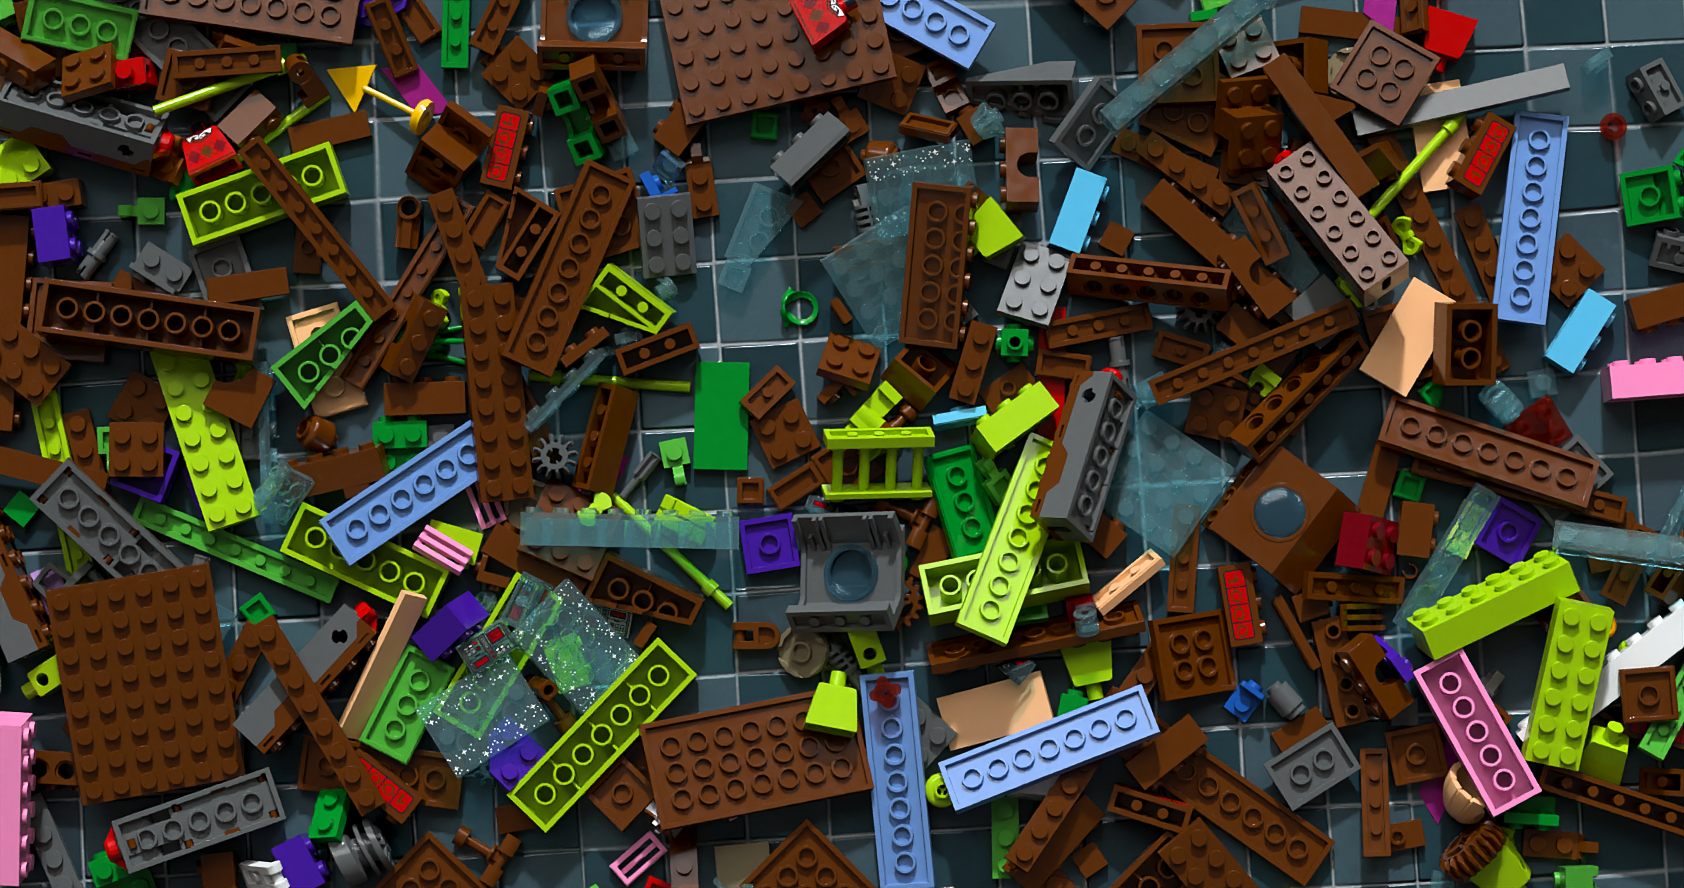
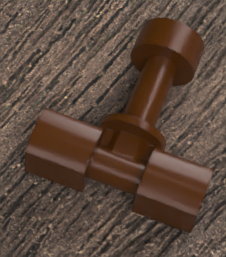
[874,496,938,551]
[519,673,577,733]
[452,825,523,888]

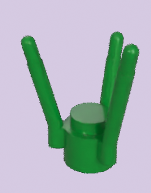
[427,325,466,366]

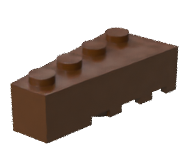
[583,551,706,625]

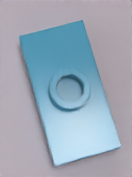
[932,406,987,432]

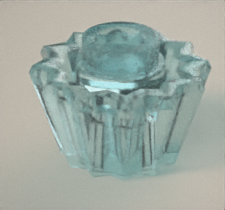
[970,102,1005,139]

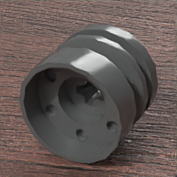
[328,817,395,888]

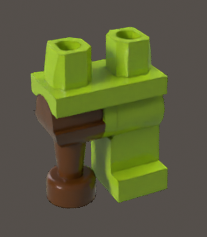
[844,380,919,461]

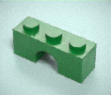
[546,78,607,166]

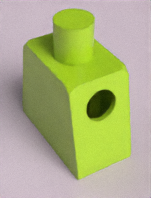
[970,196,1026,260]
[847,631,886,674]
[1059,641,1112,701]
[21,655,62,700]
[803,671,857,738]
[1573,721,1629,786]
[1470,836,1531,888]

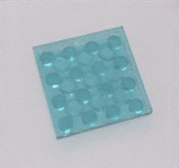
[820,202,968,349]
[1104,409,1236,559]

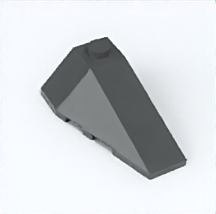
[966,61,1079,124]

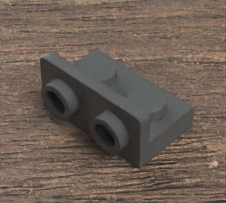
[1625,57,1684,124]
[1649,226,1684,273]
[129,241,194,296]

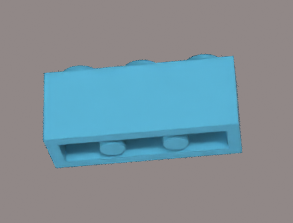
[1048,167,1109,254]
[1542,288,1616,376]

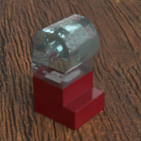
[1064,593,1100,638]

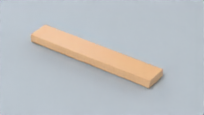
[338,590,428,740]

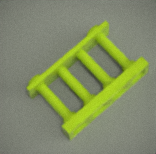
[821,427,935,502]

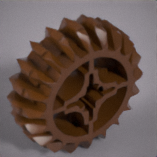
[1438,818,1506,883]

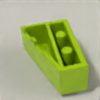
[581,263,677,334]
[969,381,1059,462]

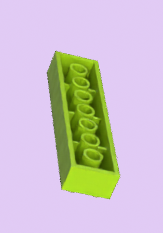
[507,637,698,833]

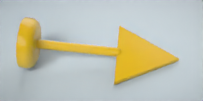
[327,65,435,136]

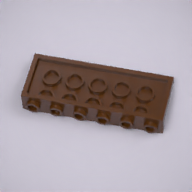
[898,181,979,349]

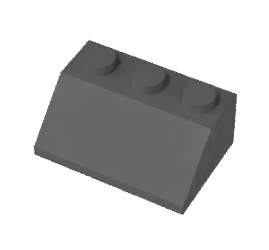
[770,111,851,193]

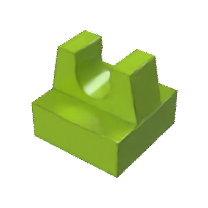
[1246,363,1282,399]

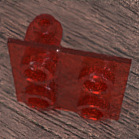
[1502,393,1573,447]

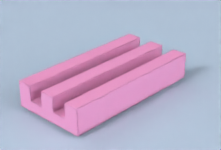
[465,481,508,530]
[412,525,473,576]
[609,830,668,886]

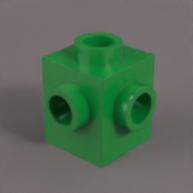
[995,324,1034,363]

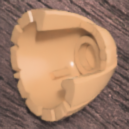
[1443,761,1486,824]

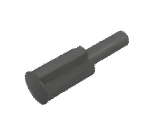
[619,450,662,500]

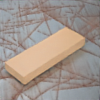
[1092,549,1166,616]

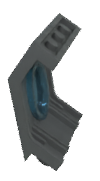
[785,511,905,633]

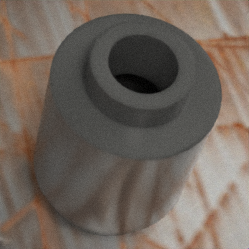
[1266,680,1305,721]

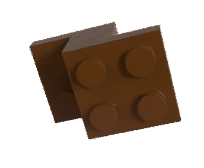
[1213,75,1284,170]
[405,100,495,194]

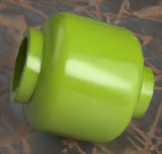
[925,773,953,808]

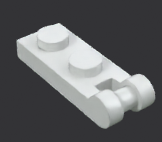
[238,860,290,888]

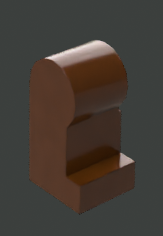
[284,54,330,109]

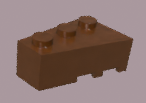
[495,186,561,287]

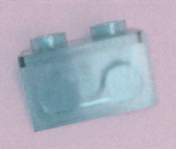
[253,459,315,526]

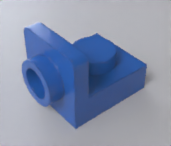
[639,170,678,196]
[1222,679,1266,723]

